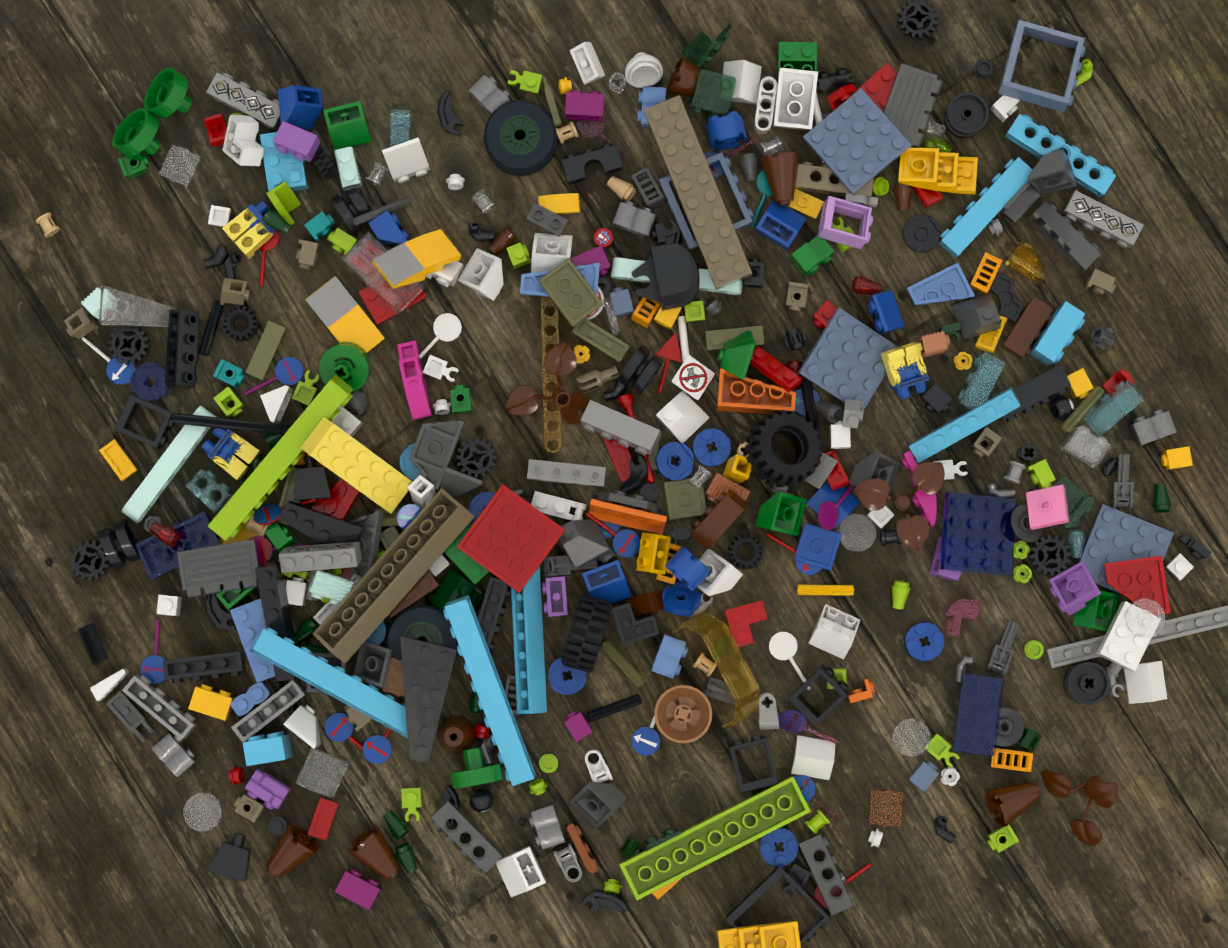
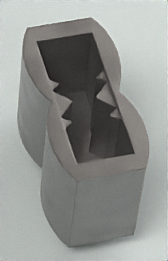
[468,75,512,115]
[612,200,656,238]
[1130,409,1177,446]
[152,733,196,778]
[529,804,565,849]

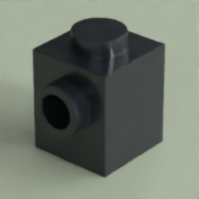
[920,383,952,414]

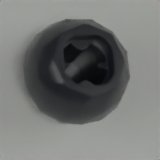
[1050,396,1074,420]
[469,788,493,812]

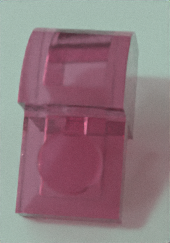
[944,599,980,637]

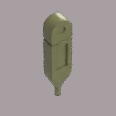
[542,77,562,128]

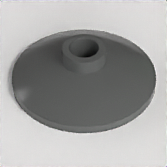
[1011,505,1043,542]
[985,708,1024,746]

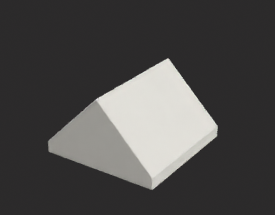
[719,60,762,104]
[260,385,294,424]
[1123,661,1167,704]
[791,735,835,780]

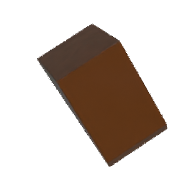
[629,589,664,616]

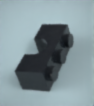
[562,144,623,185]

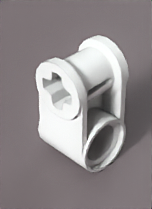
[585,748,613,783]

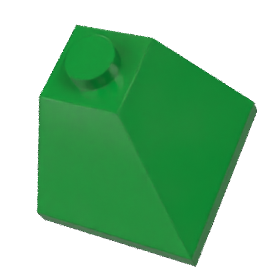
[717,330,755,379]
[755,492,807,536]
[1073,590,1120,632]

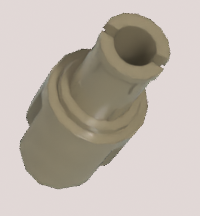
[575,366,619,394]

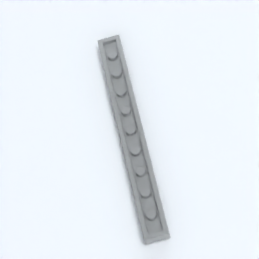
[1046,605,1228,668]

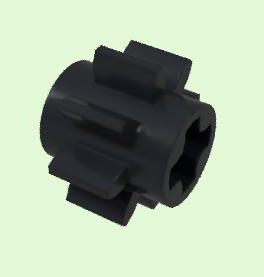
[783,328,807,351]

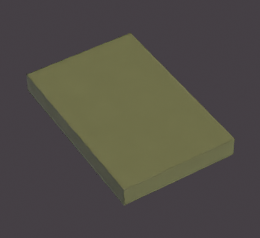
[538,258,603,328]

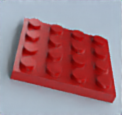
[457,484,566,593]

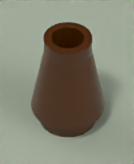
[894,183,913,210]
[489,228,517,255]

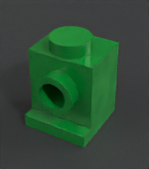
[117,152,150,180]
[450,385,472,414]
[265,522,297,552]

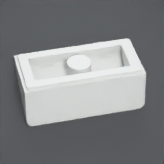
[569,42,605,85]

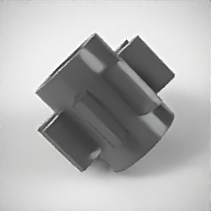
[1090,325,1115,350]

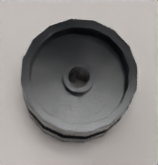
[944,92,989,139]
[331,186,373,235]
[618,345,664,395]
[98,520,142,570]
[1063,662,1110,705]

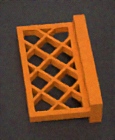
[588,499,667,535]

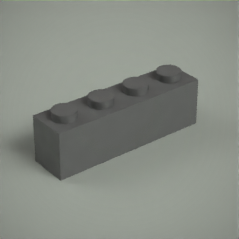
[1027,201,1101,273]

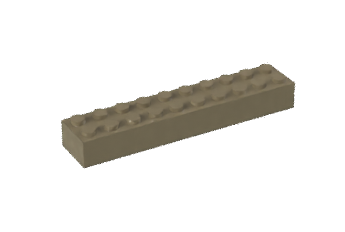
[644,95,752,290]
[313,488,474,663]

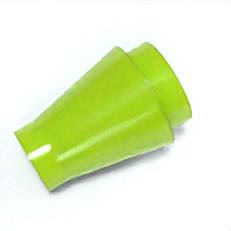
[892,580,911,609]

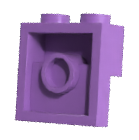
[1049,561,1101,616]

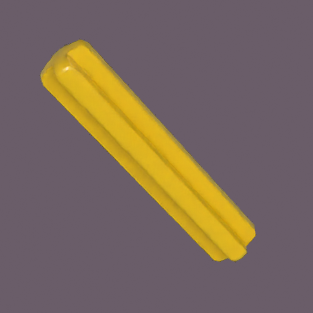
[797,585,854,596]

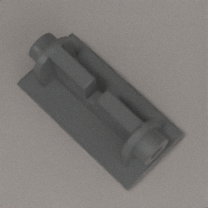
[526,203,568,237]
[704,677,747,707]

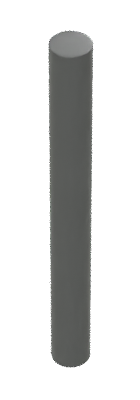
[353,197,411,225]

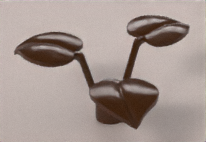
[505,342,589,424]
[854,462,945,550]
[1041,770,1118,846]

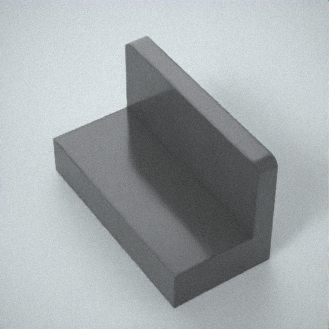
[1001,181,1041,223]

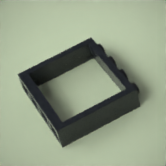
[725,863,830,948]

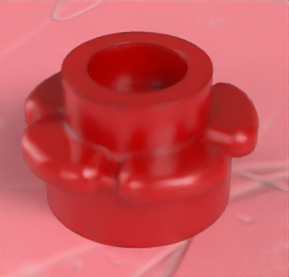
[473,723,491,739]
[228,766,245,785]

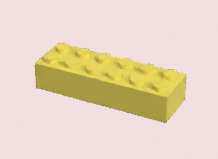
[301,417,412,514]

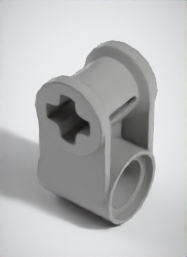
[758,692,779,730]
[553,843,583,882]

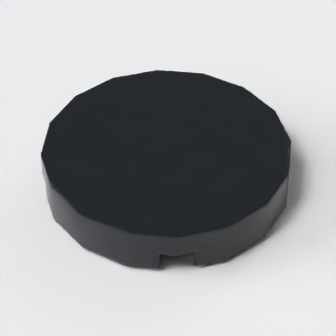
[903,214,941,252]

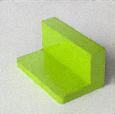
[266,181,301,225]

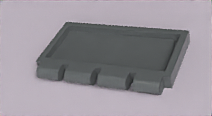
[883,63,943,148]
[177,540,259,598]

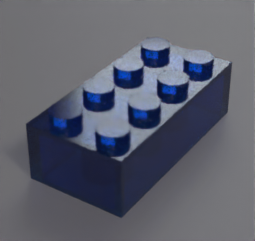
[134,511,223,580]
[953,673,1005,756]

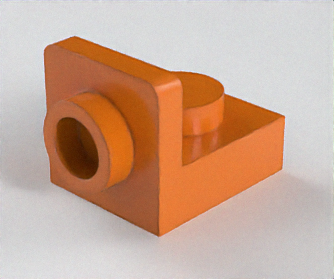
[847,679,875,703]

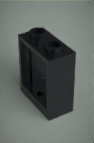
[114,395,175,449]
[788,664,850,727]
[728,735,778,793]

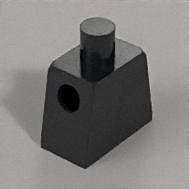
[293,456,332,501]
[208,833,251,882]

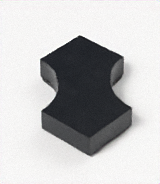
[989,272,1024,323]

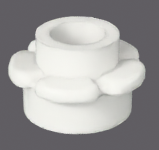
[446,174,465,190]
[433,399,451,415]
[941,767,960,786]
[868,829,883,847]

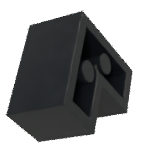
[611,603,660,645]

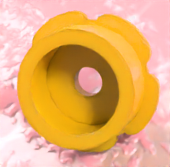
[558,77,572,95]
[573,345,590,364]
[954,352,973,370]

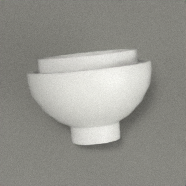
[625,52,663,88]

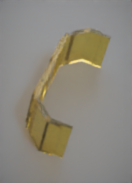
[672,612,760,728]

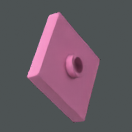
[1026,484,1069,530]

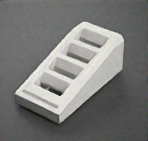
[90,668,129,701]

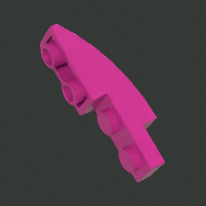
[397,340,432,420]
[901,450,937,527]

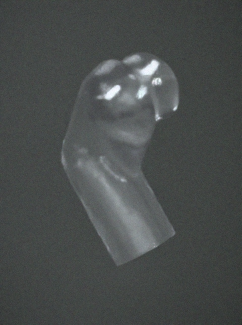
[924,112,946,136]

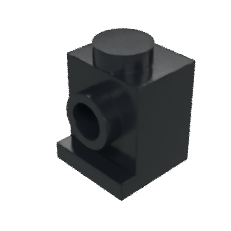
[744,259,764,288]

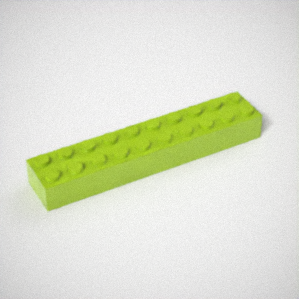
[208,374,353,541]
[618,776,811,900]

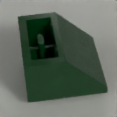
[429,569,486,612]

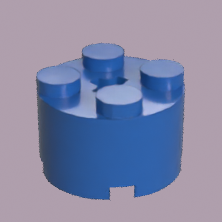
[705,111,748,151]
[665,546,711,591]

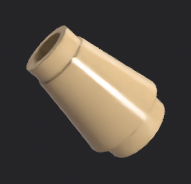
[607,176,636,201]

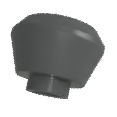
[344,391,367,416]

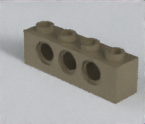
[795,162,874,197]

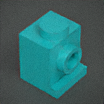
[304,211,336,243]
[213,359,245,388]

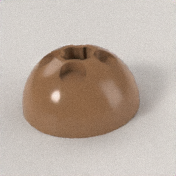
[654,685,712,743]

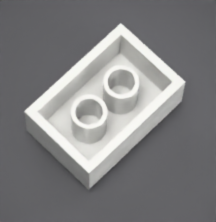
[1096,601,1160,671]

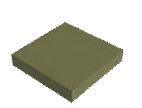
[663,477,706,520]

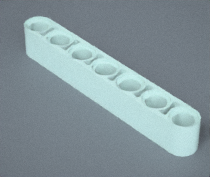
[611,257,743,295]
[122,406,216,523]

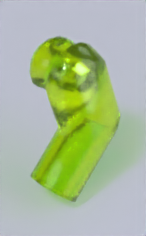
[923,139,953,153]

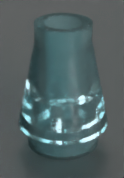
[1066,530,1086,558]

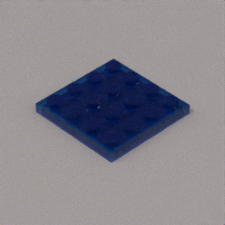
[940,492,1017,576]

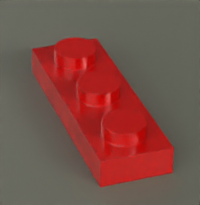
[749,346,802,393]

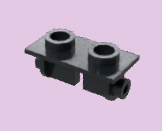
[816,68,854,93]
[671,524,691,545]

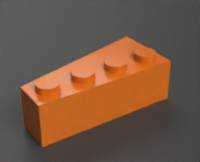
[717,368,796,414]

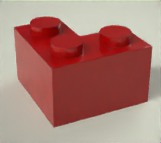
[724,601,767,648]

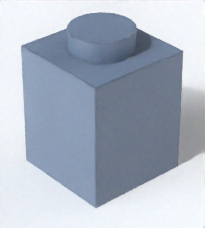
[610,287,634,318]
[907,761,939,792]

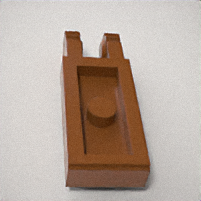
[565,822,598,874]

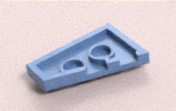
[906,263,975,306]

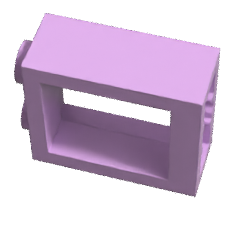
[818,196,873,249]

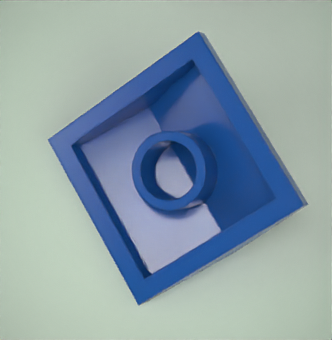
[806,482,860,530]

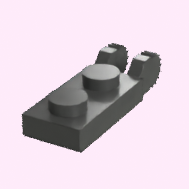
[106,690,156,743]

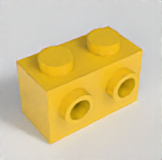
[636,532,671,575]
[188,684,235,721]

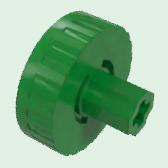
[144,67,192,119]
[112,108,161,157]
[319,342,371,392]
[450,747,503,789]

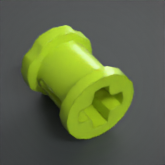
[805,810,830,835]

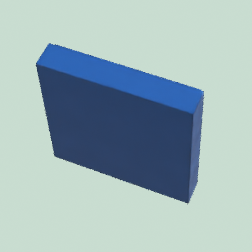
[794,523,842,571]

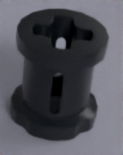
[1017,444,1037,462]
[880,529,901,546]

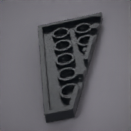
[400,635,457,763]

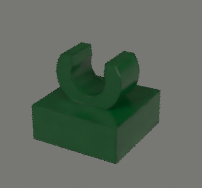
[939,322,962,343]
[1018,728,1042,753]
[619,835,642,859]

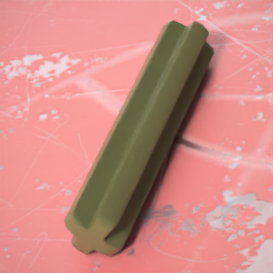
[1061,386,1104,433]
[601,640,645,688]

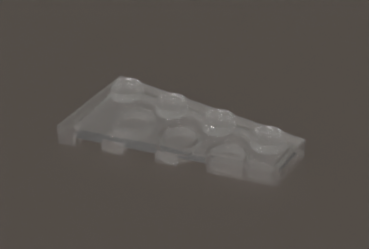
[99,285,177,327]

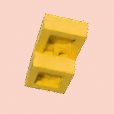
[538,193,580,215]

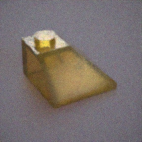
[1005,242,1045,285]

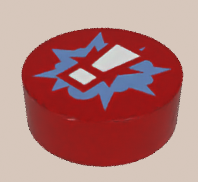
[594,228,613,248]

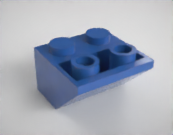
[278,85,323,131]
[754,200,807,251]
[368,210,410,248]
[867,291,905,336]
[582,560,632,604]

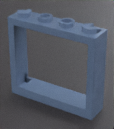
[998,20,1086,112]
[659,152,754,252]

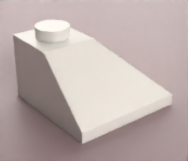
[531,233,573,273]
[457,248,504,301]
[656,391,710,444]
[697,549,743,596]
[283,705,321,749]

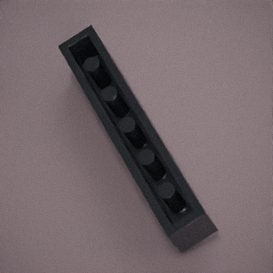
[255,561,297,681]

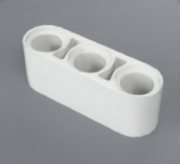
[754,76,777,134]

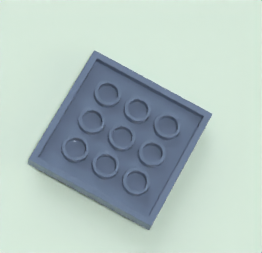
[803,88,911,195]
[798,308,898,410]
[1078,504,1174,594]

